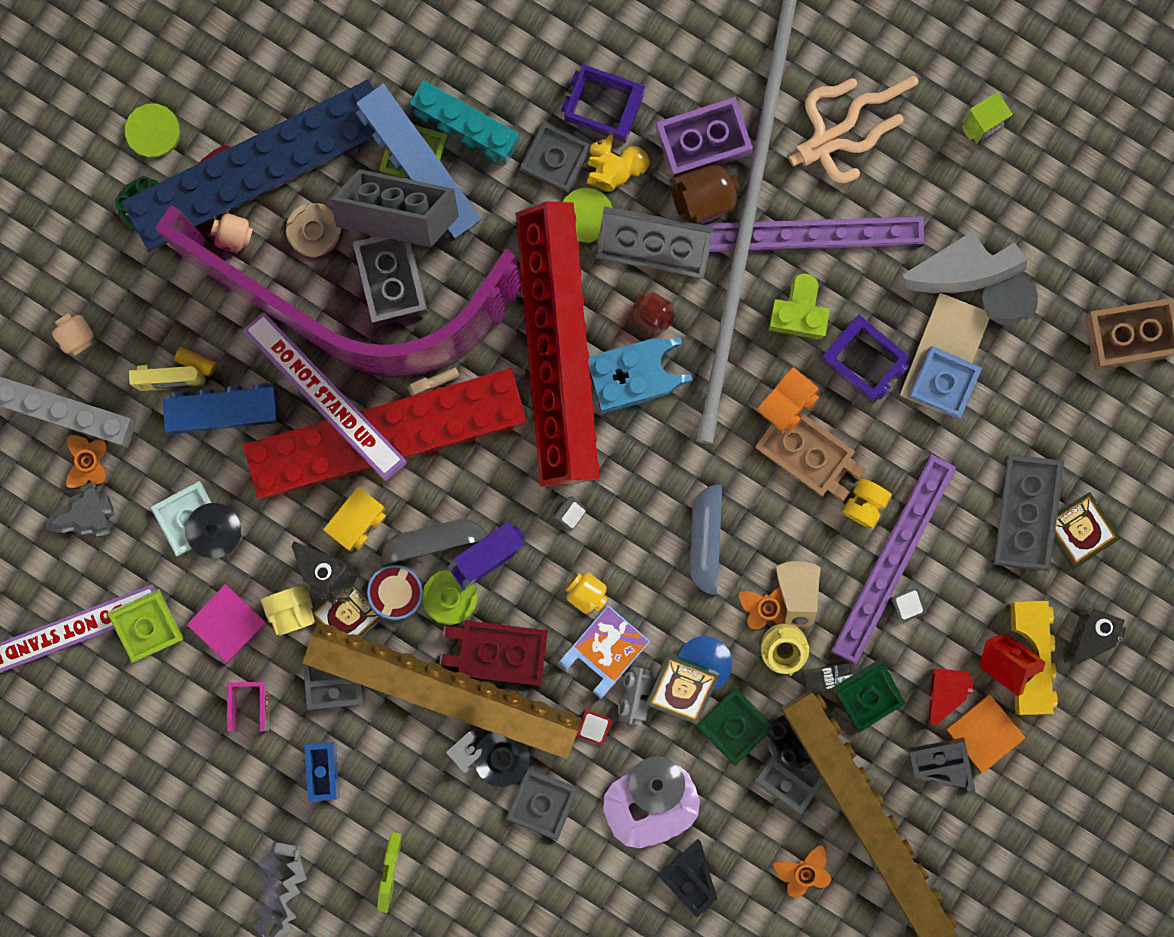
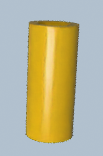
[174,346,216,377]

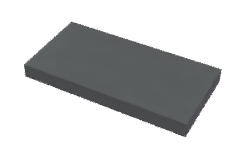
[596,206,714,279]
[994,454,1064,572]

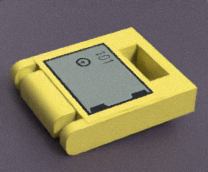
[129,365,206,391]

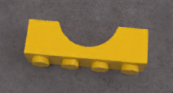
[1010,601,1058,715]

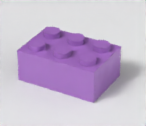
[656,97,753,177]

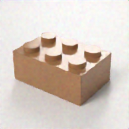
[1084,298,1174,370]

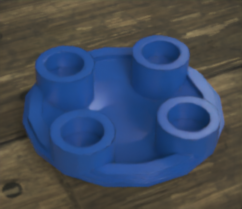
[678,636,732,690]

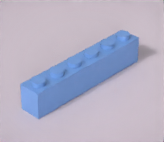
[355,84,482,240]

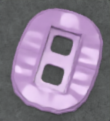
[603,764,700,848]

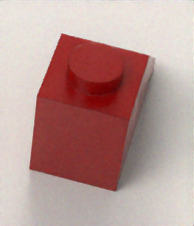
[927,668,973,725]

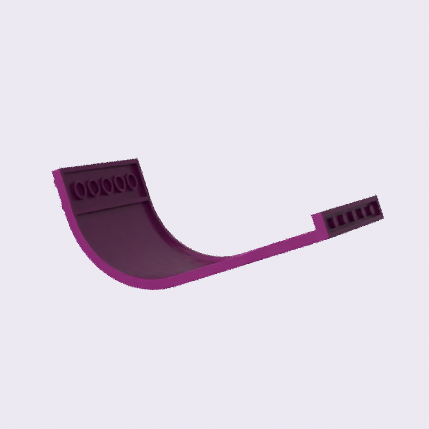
[155,205,522,378]

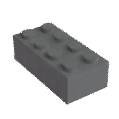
[330,169,459,247]

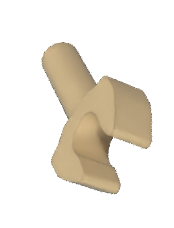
[408,367,459,396]

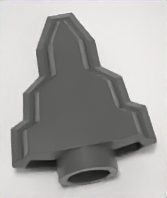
[45,481,115,537]

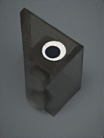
[291,541,359,605]
[1063,608,1126,664]

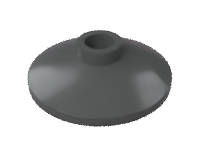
[629,756,685,813]

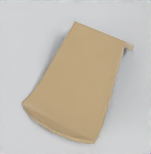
[776,561,821,630]

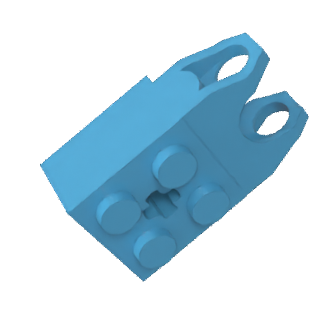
[588,338,692,414]

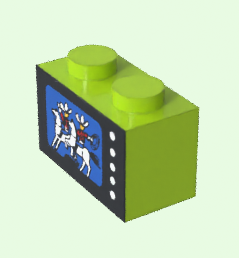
[962,92,1013,144]

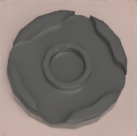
[982,275,1038,325]

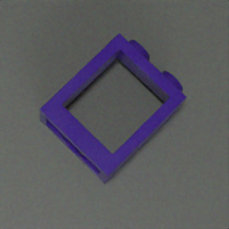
[561,64,645,143]
[821,314,909,402]
[448,521,525,591]

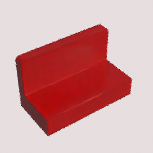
[980,632,1046,696]

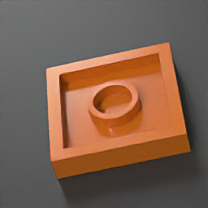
[945,694,1025,773]

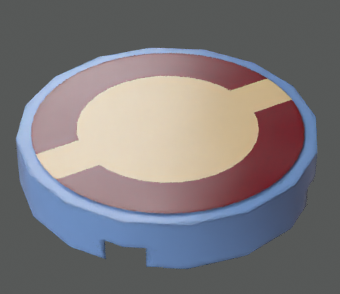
[366,565,423,621]

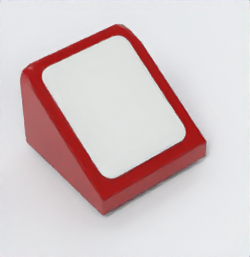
[576,710,612,746]

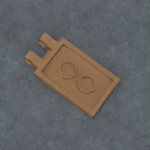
[755,412,866,503]

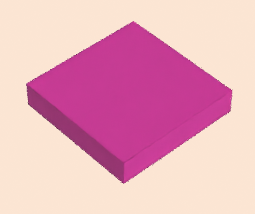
[187,584,267,663]

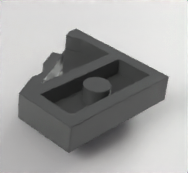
[754,758,824,815]

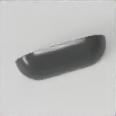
[381,519,488,567]

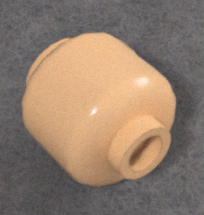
[210,213,253,253]
[52,313,94,356]

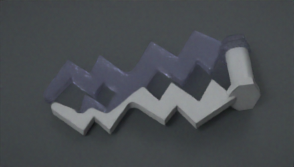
[253,841,307,937]

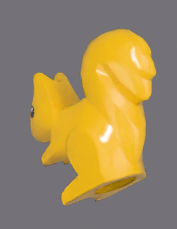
[586,135,650,192]

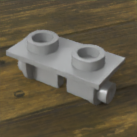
[618,666,654,726]

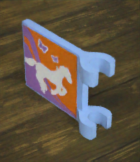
[559,605,650,699]

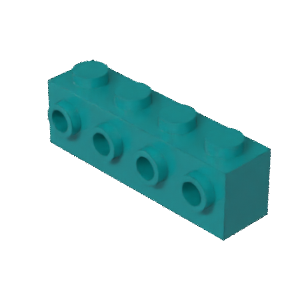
[410,80,520,164]

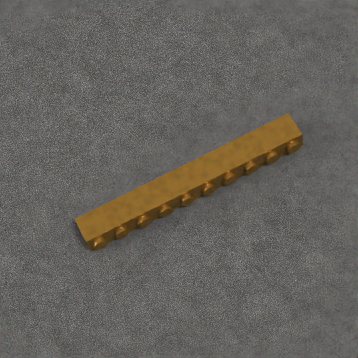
[303,623,582,759]
[781,691,958,937]

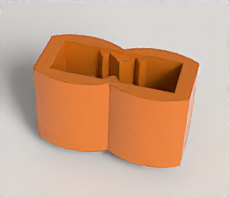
[757,367,820,433]

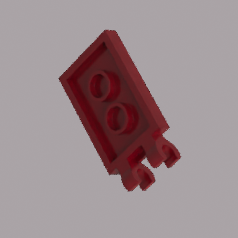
[439,620,548,686]

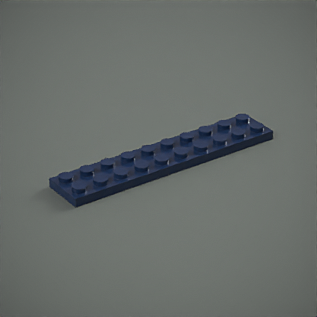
[122,79,375,252]

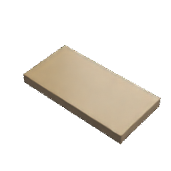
[899,293,990,416]

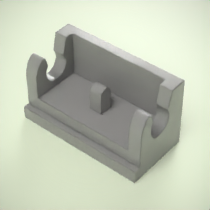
[446,731,482,774]

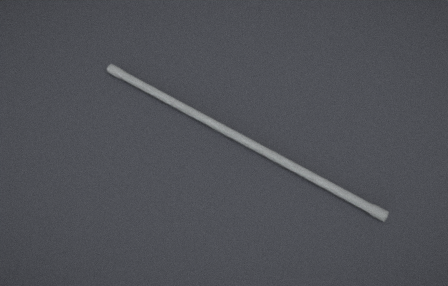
[696,0,797,444]

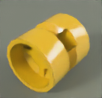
[842,478,892,529]

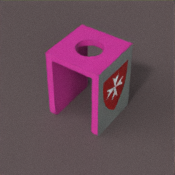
[227,682,269,732]

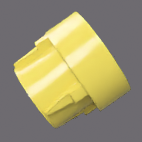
[260,584,315,636]
[761,624,809,676]

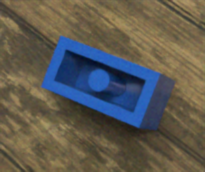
[304,742,340,802]

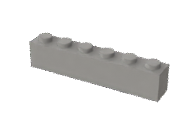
[0,377,137,448]

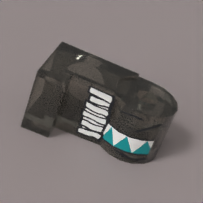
[801,663,855,694]

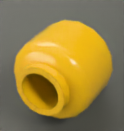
[565,572,608,614]

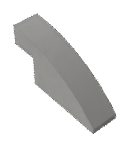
[902,231,1027,293]

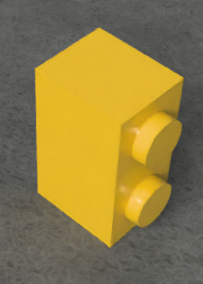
[323,486,386,552]

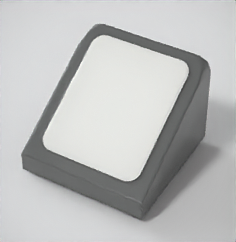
[555,496,587,531]
[890,586,927,623]

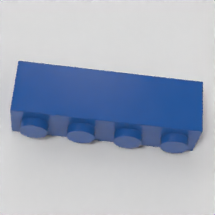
[162,383,280,434]

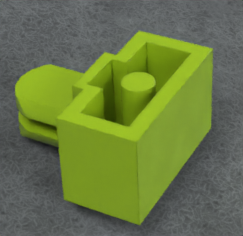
[768,274,830,341]

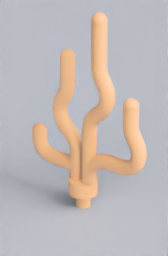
[788,76,918,183]

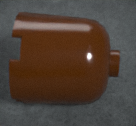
[670,164,739,225]

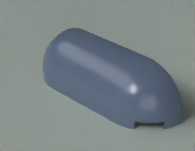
[689,484,722,595]

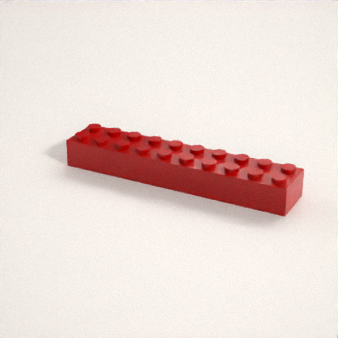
[515,201,599,487]
[243,368,528,500]

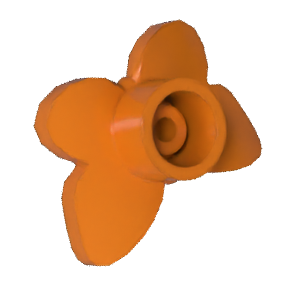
[66,435,107,489]
[738,587,787,629]
[773,845,831,898]

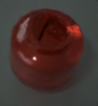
[633,292,676,333]

